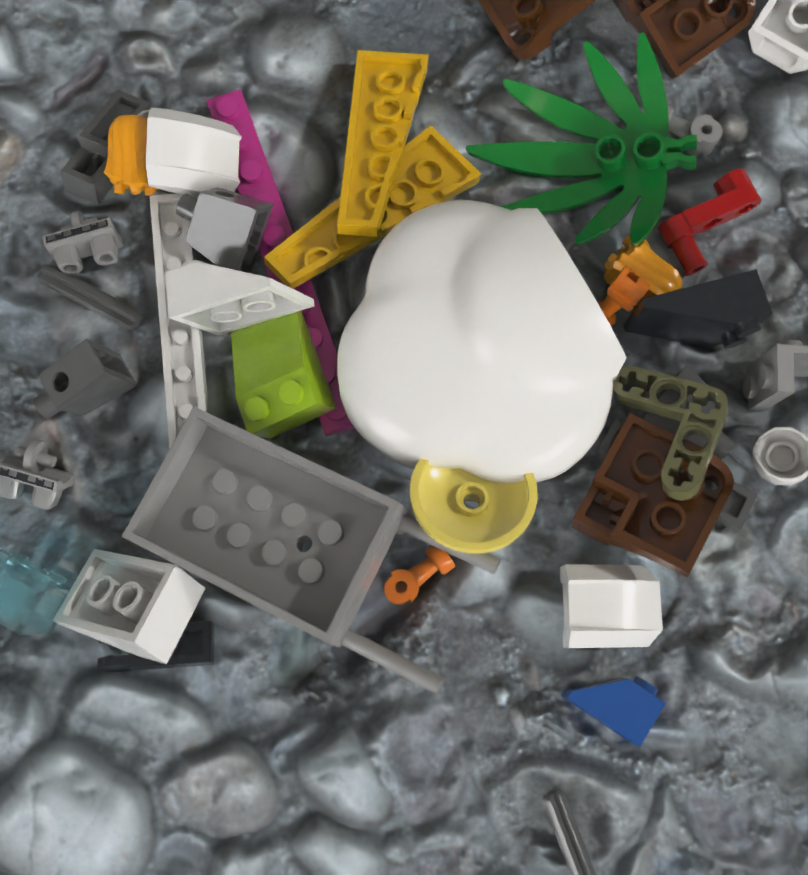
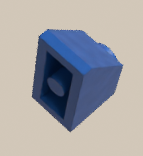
[561,676,666,747]

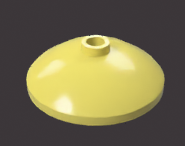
[410,458,538,554]

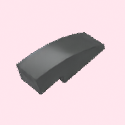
[60,90,151,206]

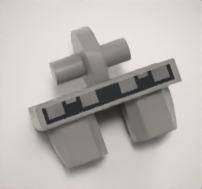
[42,210,124,276]
[0,439,75,510]

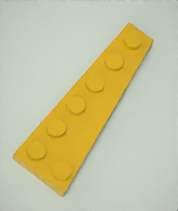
[337,50,429,237]
[264,125,482,289]

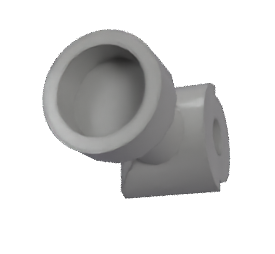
[668,105,723,157]

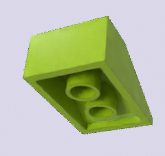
[231,311,337,439]

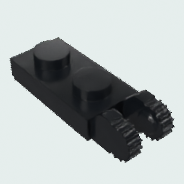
[97,621,214,670]

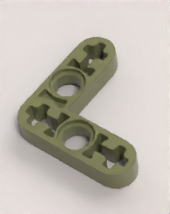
[612,366,728,500]

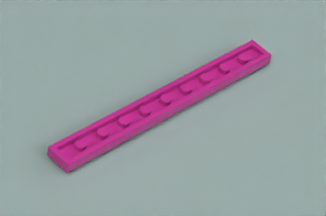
[206,89,354,437]

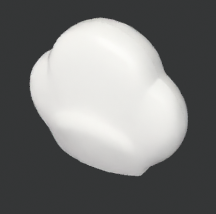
[337,200,627,483]

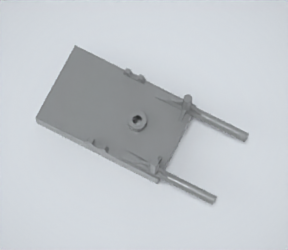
[121,406,501,694]

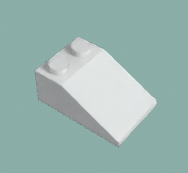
[165,260,315,335]
[53,549,205,664]

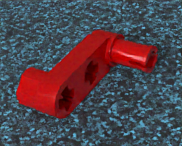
[657,168,762,276]

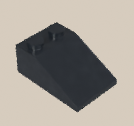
[623,269,773,349]

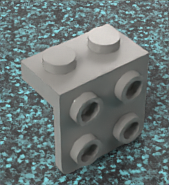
[743,340,808,411]

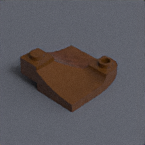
[478,0,596,60]
[613,0,756,79]
[572,413,734,577]

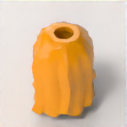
[104,115,159,196]
[603,235,683,306]

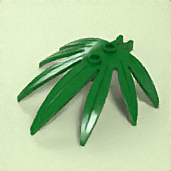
[466,32,697,247]

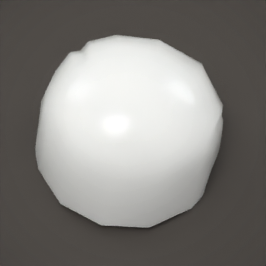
[752,427,808,486]

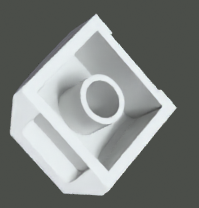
[748,0,808,74]
[146,107,242,199]
[560,564,663,648]

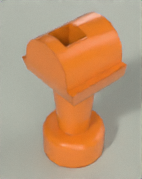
[597,266,651,327]
[384,545,456,605]

